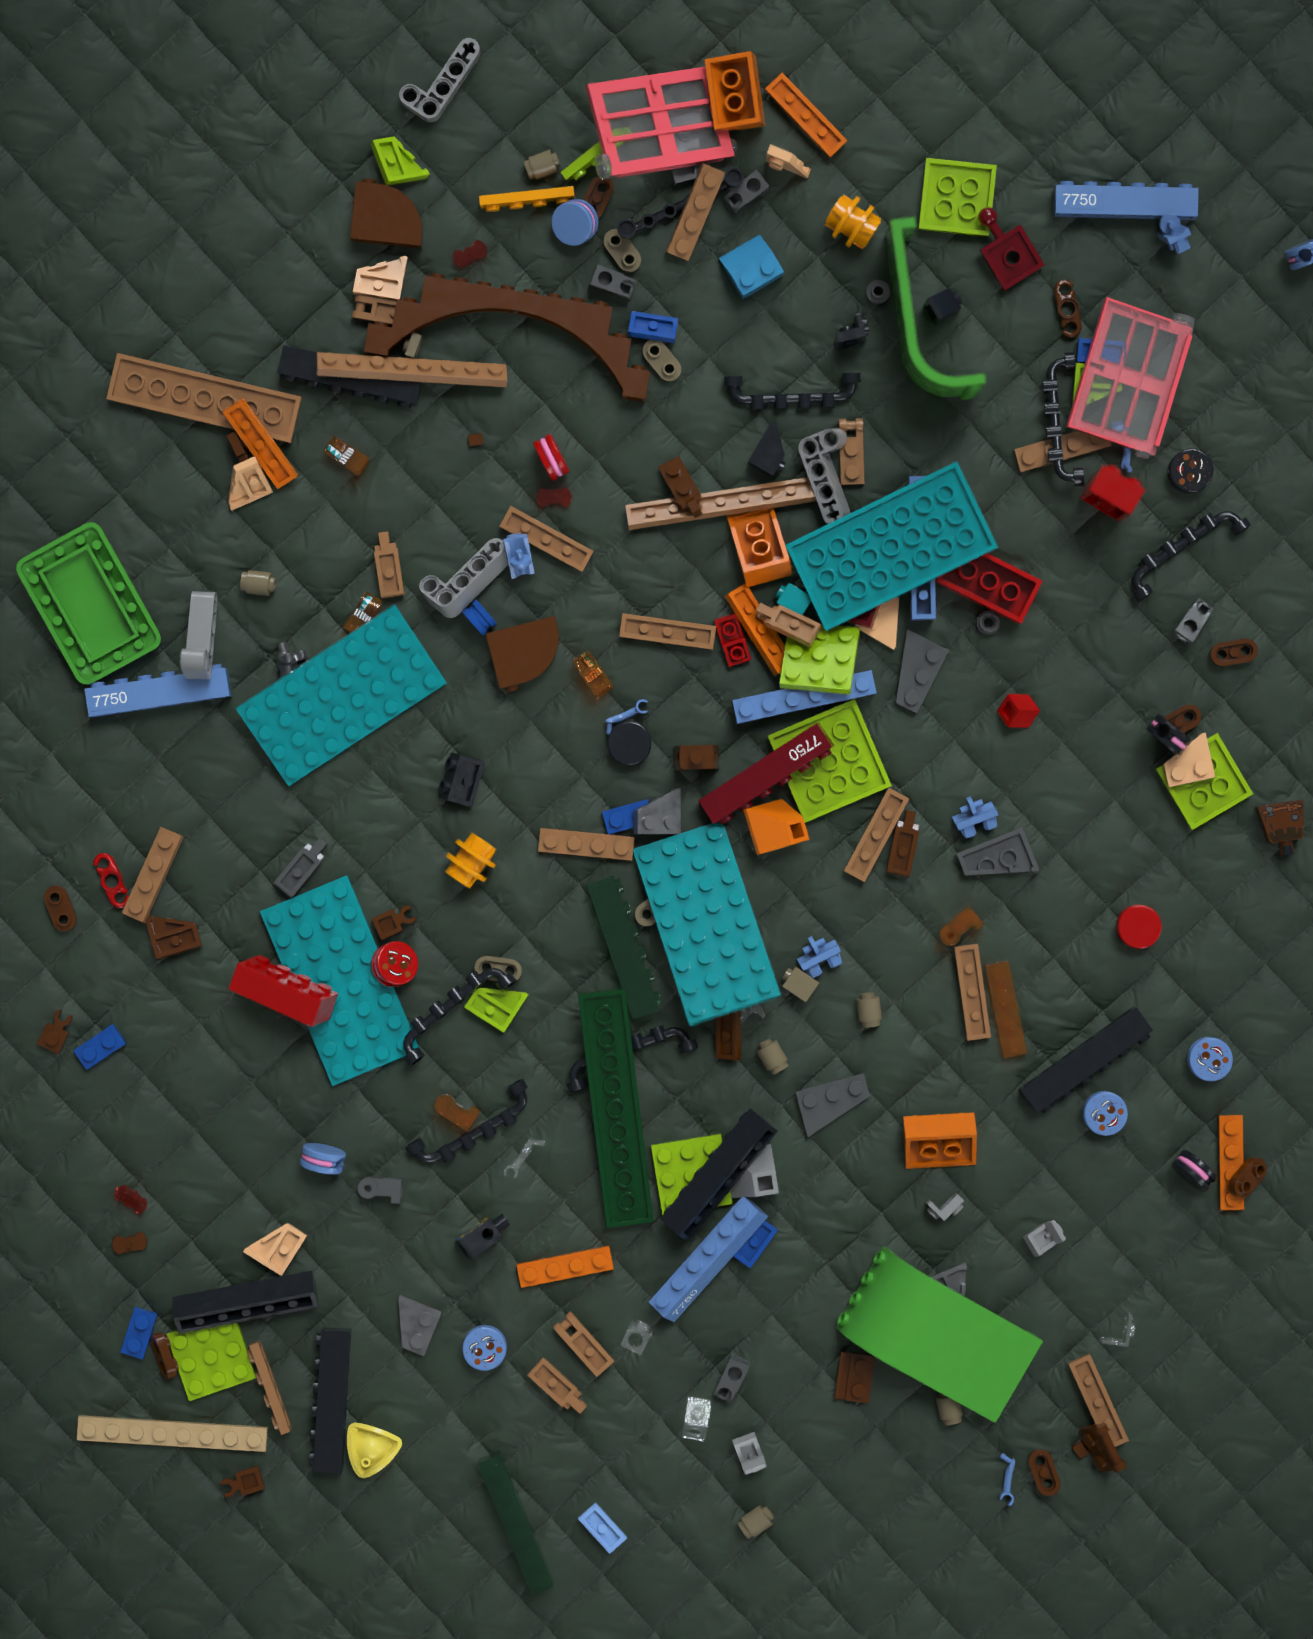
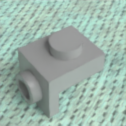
[926,1192,964,1221]
[1023,1220,1066,1257]
[732,1432,767,1475]

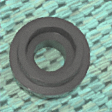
[866,280,890,304]
[976,611,1000,635]

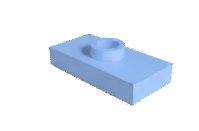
[578,1502,627,1554]

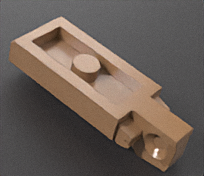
[374,531,405,599]
[756,603,821,647]
[527,1357,587,1414]

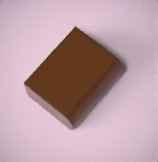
[468,433,484,447]
[1072,1440,1090,1459]

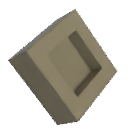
[403,333,423,359]

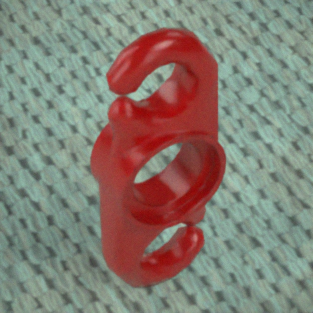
[93,853,129,909]

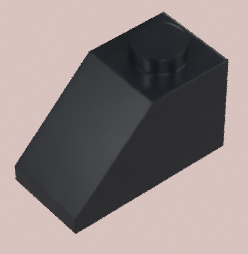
[924,288,962,326]
[748,420,786,477]

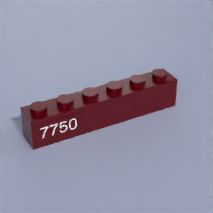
[698,722,835,825]

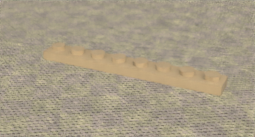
[77,1415,268,1452]

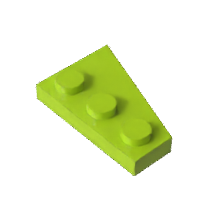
[561,128,631,181]

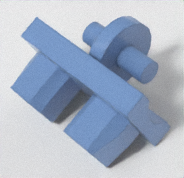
[1157,213,1191,254]
[503,533,535,579]
[952,796,998,838]
[797,936,842,978]

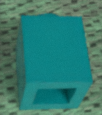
[775,583,811,615]

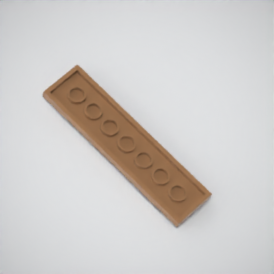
[106,353,302,444]

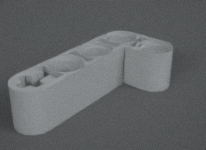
[399,38,480,122]
[798,428,850,524]
[419,538,508,618]
[180,591,218,679]

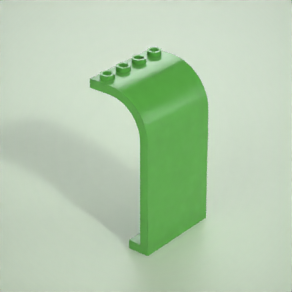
[885,217,986,400]
[836,1246,1043,1423]

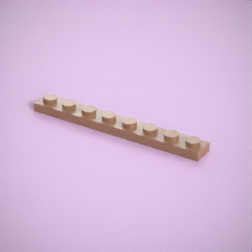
[316,352,507,387]
[625,477,816,530]

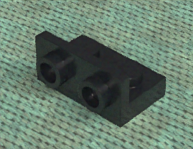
[835,313,869,350]
[438,753,485,807]

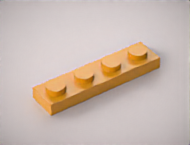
[479,186,575,212]

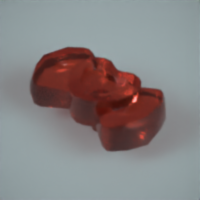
[453,240,487,268]
[536,487,572,508]
[114,1185,147,1214]

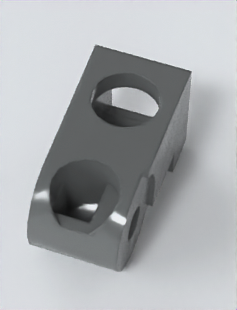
[724,169,771,213]
[588,264,637,300]
[1171,597,1214,646]
[358,1176,404,1204]
[713,1353,750,1403]

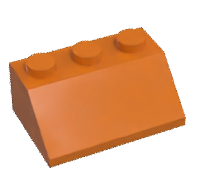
[705,51,766,130]
[903,1113,977,1169]

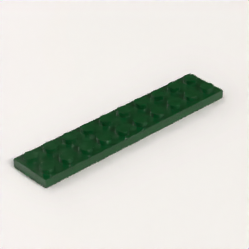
[578,988,654,1228]

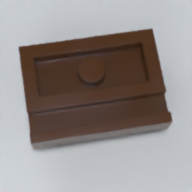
[834,1351,875,1403]

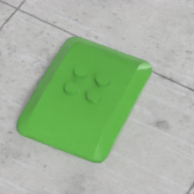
[16,522,161,685]

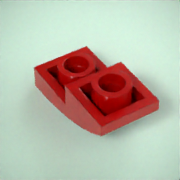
[713,613,751,667]

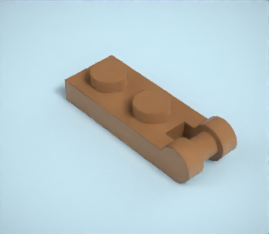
[351,294,396,325]
[839,418,865,486]
[553,1311,615,1377]

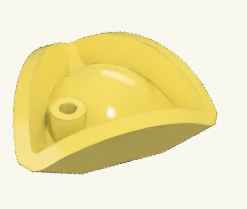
[347,1422,402,1478]

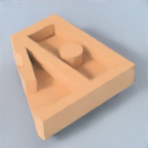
[766,144,811,179]
[228,456,273,511]
[855,597,899,650]
[1163,733,1215,787]
[243,1223,307,1276]

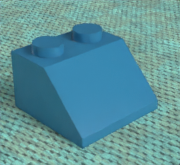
[719,234,784,300]

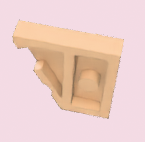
[353,256,408,301]

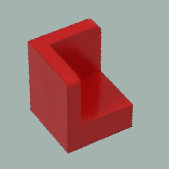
[997,694,1040,728]

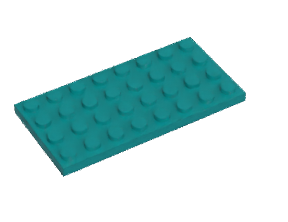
[785,461,998,631]
[236,604,447,786]
[633,822,781,1026]
[260,875,420,1086]

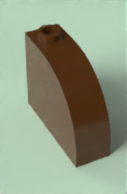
[350,179,423,249]
[486,616,559,692]

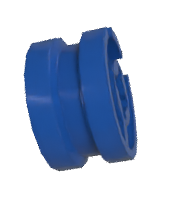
[462,599,497,636]

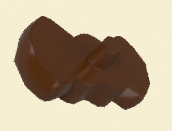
[112,1231,148,1255]

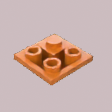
[743,799,810,855]

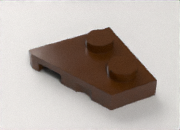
[146,915,203,960]

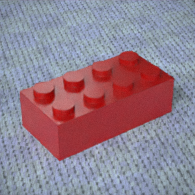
[1079,464,1145,522]
[935,553,1043,625]
[229,955,339,1027]

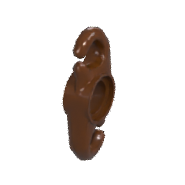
[1054,279,1082,338]

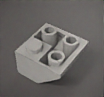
[730,1144,779,1198]

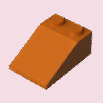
[727,508,792,588]

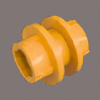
[825,195,881,249]
[445,832,497,888]

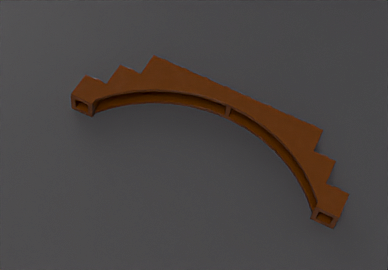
[364,273,650,402]

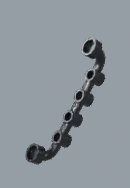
[617,167,744,239]
[1042,352,1084,487]
[724,373,861,409]
[1132,511,1251,602]
[403,968,517,1067]
[566,1025,699,1093]
[405,1078,528,1163]

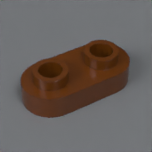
[583,175,614,220]
[1210,639,1258,666]
[1164,705,1201,733]
[44,885,77,931]
[1229,1157,1267,1198]
[150,1332,179,1380]
[1028,1449,1060,1496]

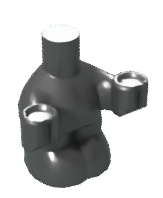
[277,642,307,678]

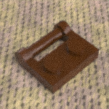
[1080,1423,1127,1472]

